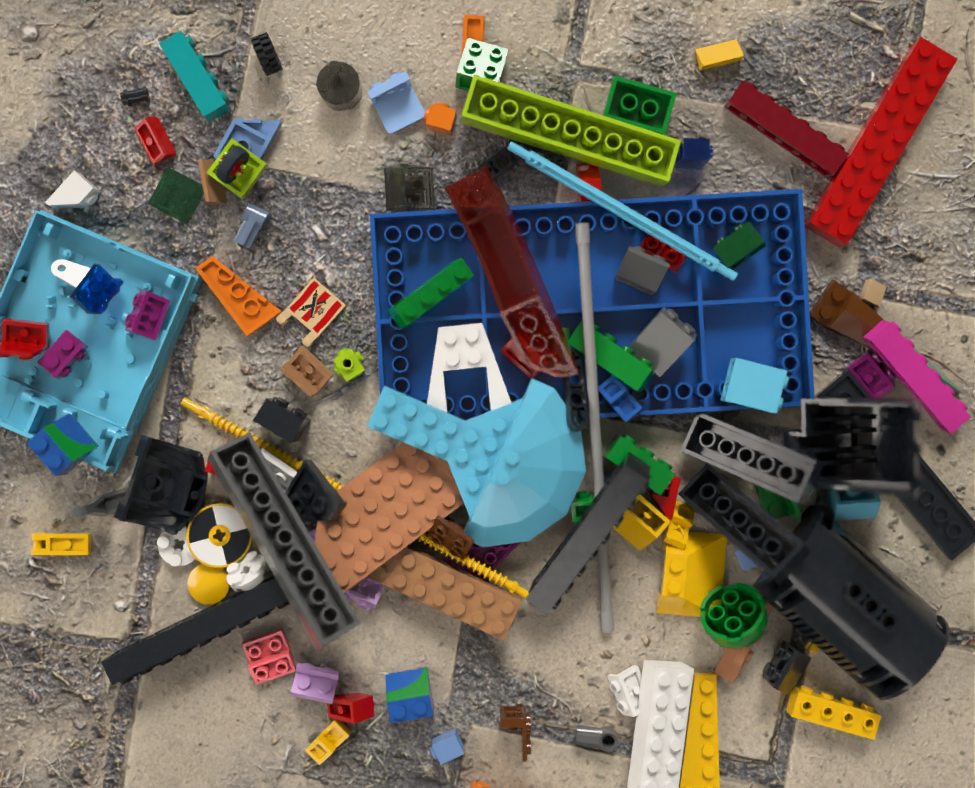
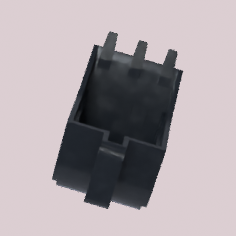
[783,396,923,497]

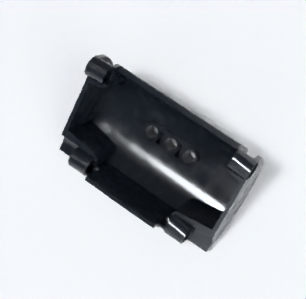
[752,505,950,701]

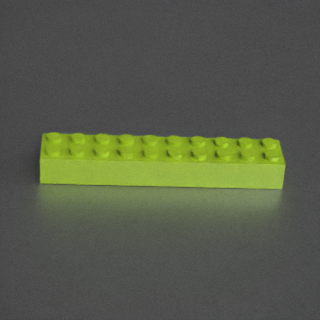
[460,74,681,187]

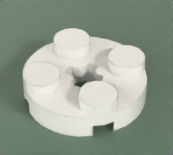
[157,524,195,566]
[227,551,270,592]

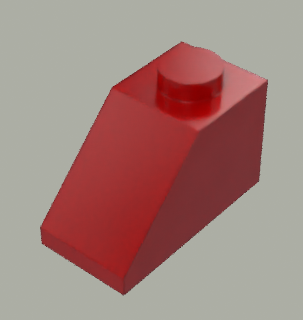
[576,163,602,202]
[327,693,375,724]

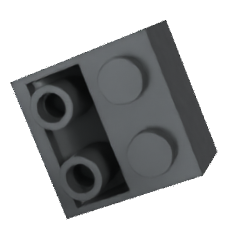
[614,246,670,296]

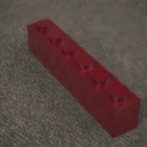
[724,80,849,179]

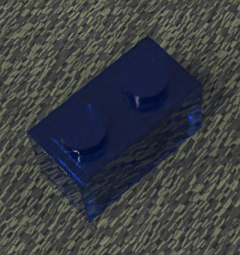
[675,138,713,170]

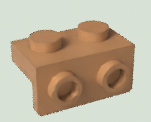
[280,346,334,397]

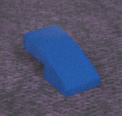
[598,375,643,424]

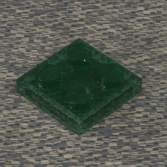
[148,167,204,225]

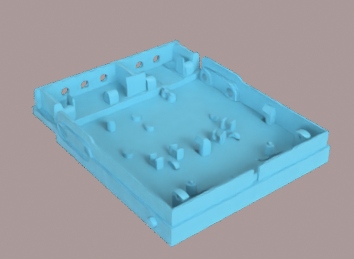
[0,210,203,474]

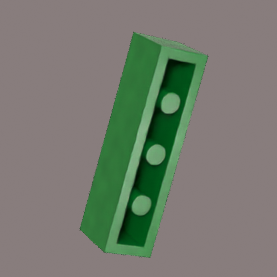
[387,257,474,328]
[567,321,656,392]

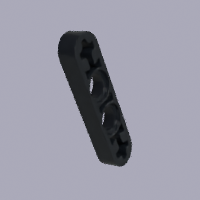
[560,348,589,432]

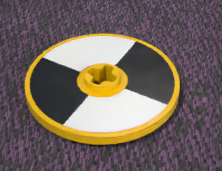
[186,503,252,568]

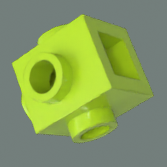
[333,348,367,382]

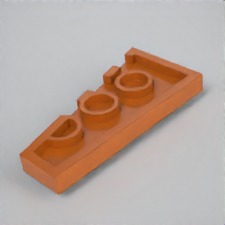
[195,256,282,337]

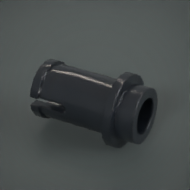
[120,87,150,107]

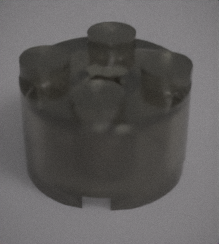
[316,61,362,111]

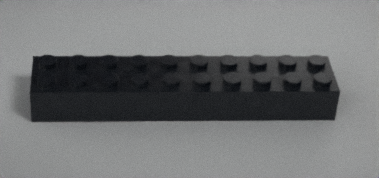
[101,576,290,685]

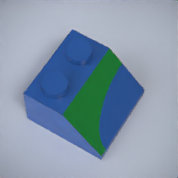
[26,413,99,477]
[385,667,435,723]

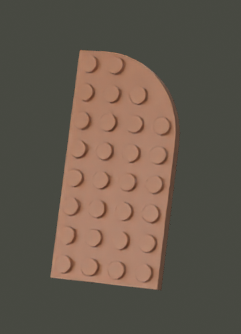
[315,442,464,594]

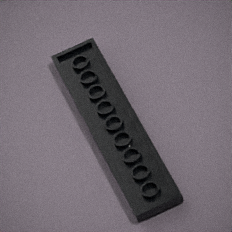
[815,370,975,560]

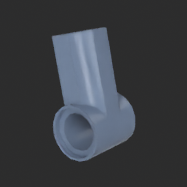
[233,203,271,250]

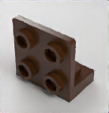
[428,515,475,560]
[500,705,531,762]

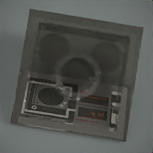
[384,163,435,212]

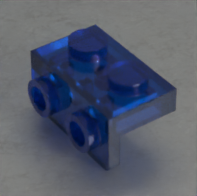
[69,264,124,314]

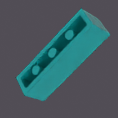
[159,30,231,122]

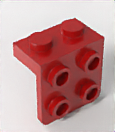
[0,318,49,360]

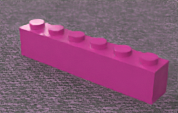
[863,320,971,434]

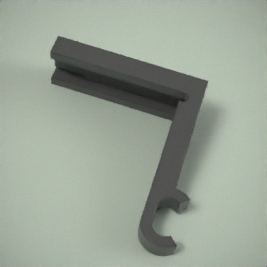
[69,487,128,519]

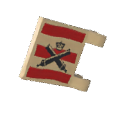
[276,278,346,348]

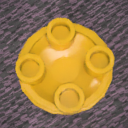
[188,564,230,605]

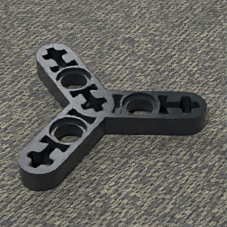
[476,138,568,185]

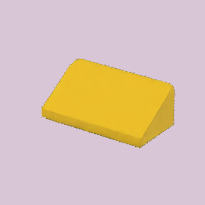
[695,39,744,71]

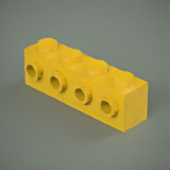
[786,685,881,740]

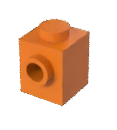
[423,102,457,136]

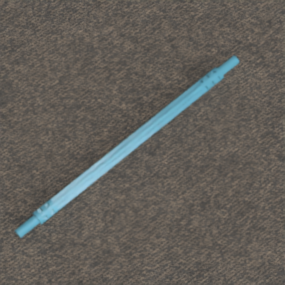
[507,141,738,281]

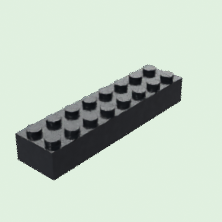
[526,452,651,614]

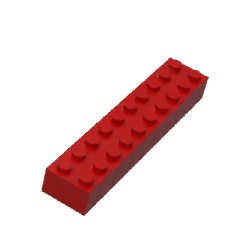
[804,37,958,248]

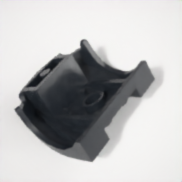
[114,435,208,535]

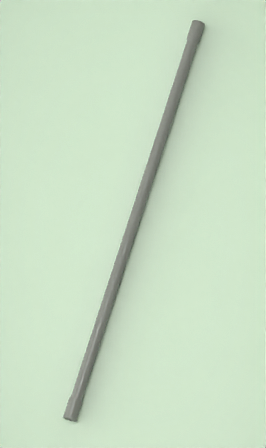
[575,223,614,632]

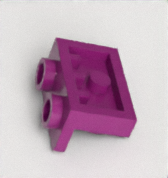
[125,291,171,341]
[37,330,88,379]
[846,349,896,398]

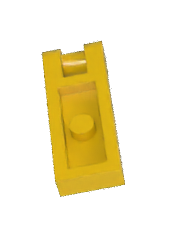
[31,532,92,555]

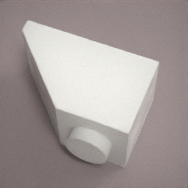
[45,171,101,209]

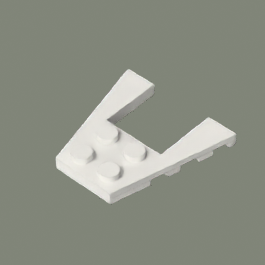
[427,323,511,413]

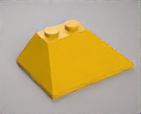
[656,528,727,617]

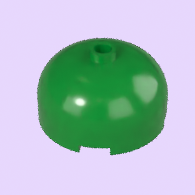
[700,582,768,649]

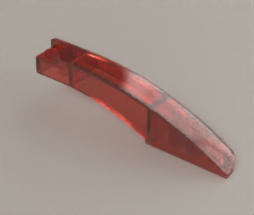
[445,166,578,377]

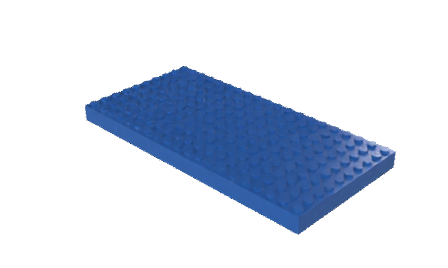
[370,189,815,420]

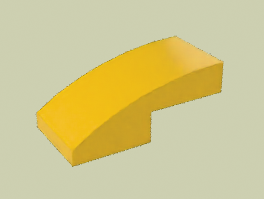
[663,501,695,550]
[304,719,352,765]

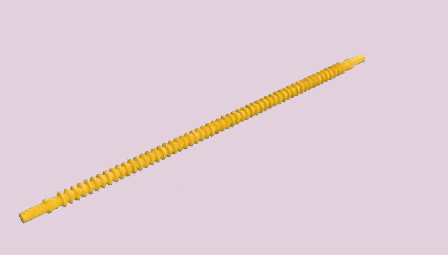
[181,397,529,599]

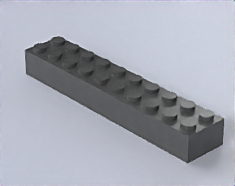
[208,432,361,650]

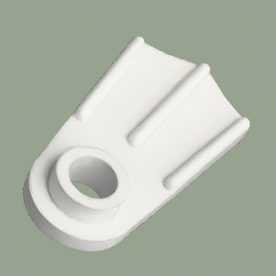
[51,260,103,295]

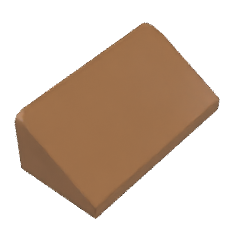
[198,159,227,206]

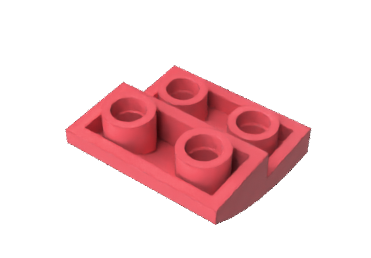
[242,627,296,685]

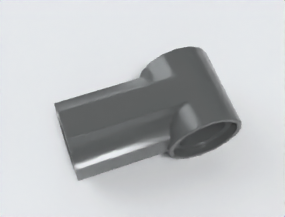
[575,725,618,752]

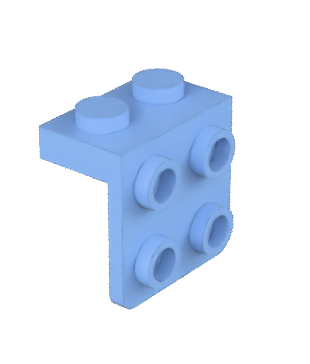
[367,71,425,135]

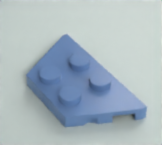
[213,118,282,160]

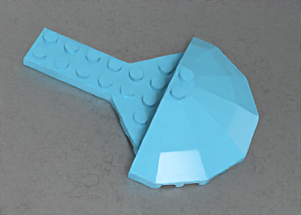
[367,378,586,547]

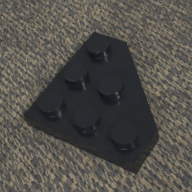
[285,460,346,522]

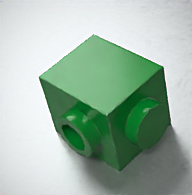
[571,490,594,522]

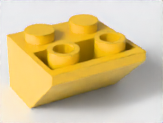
[613,494,671,551]

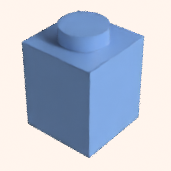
[430,728,465,765]

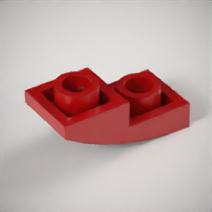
[640,234,687,274]

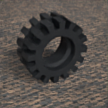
[250,32,283,76]

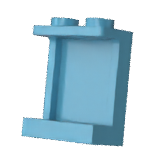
[720,358,788,414]

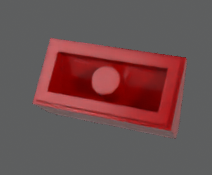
[134,117,176,165]

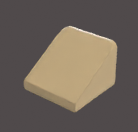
[860,279,886,307]

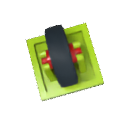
[207,138,268,199]

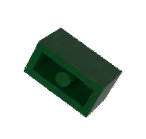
[713,221,766,270]

